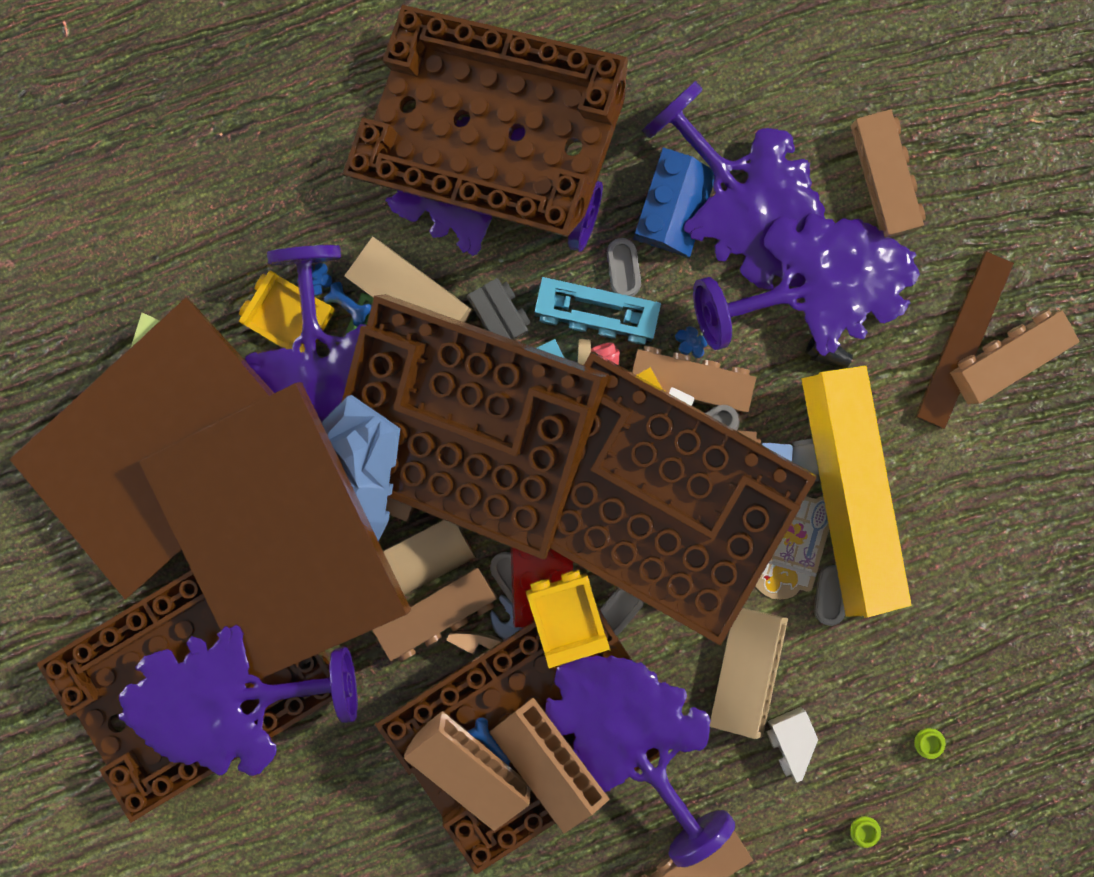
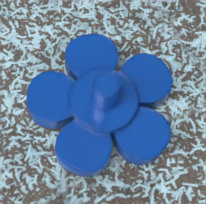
[297,262,332,296]
[675,326,707,358]

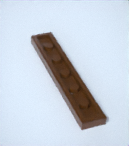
[915,251,1014,429]

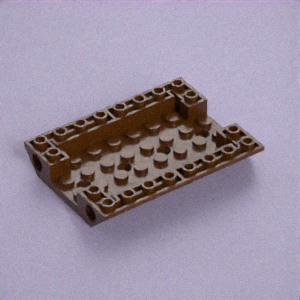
[342,5,628,237]
[37,570,333,823]
[375,604,671,875]

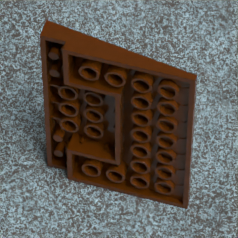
[342,294,610,560]
[9,297,274,600]
[550,352,817,646]
[139,382,411,685]

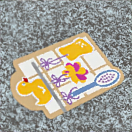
[756,496,829,599]

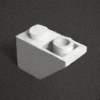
[766,707,818,782]

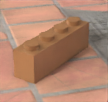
[851,109,926,238]
[950,309,1080,404]
[632,346,756,414]
[373,566,497,662]
[639,830,753,877]

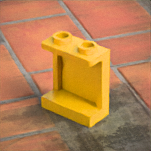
[239,270,336,353]
[526,570,610,668]

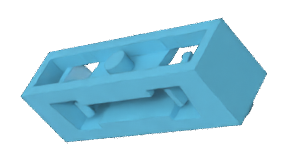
[534,277,661,345]

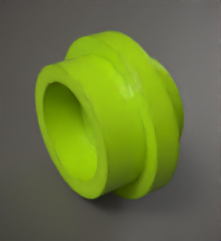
[914,728,946,759]
[850,816,881,848]

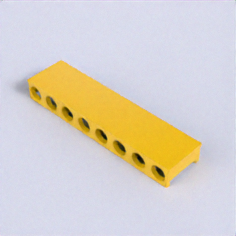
[801,366,912,618]

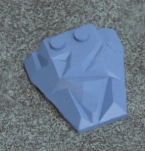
[322,395,400,541]

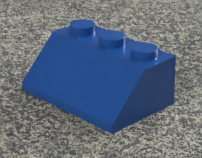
[633,147,715,258]

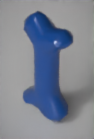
[324,282,371,327]
[467,718,510,766]

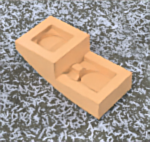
[446,631,504,654]

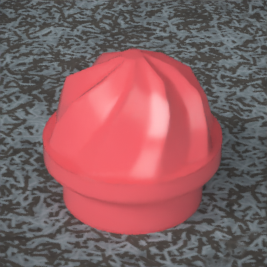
[591,342,620,365]

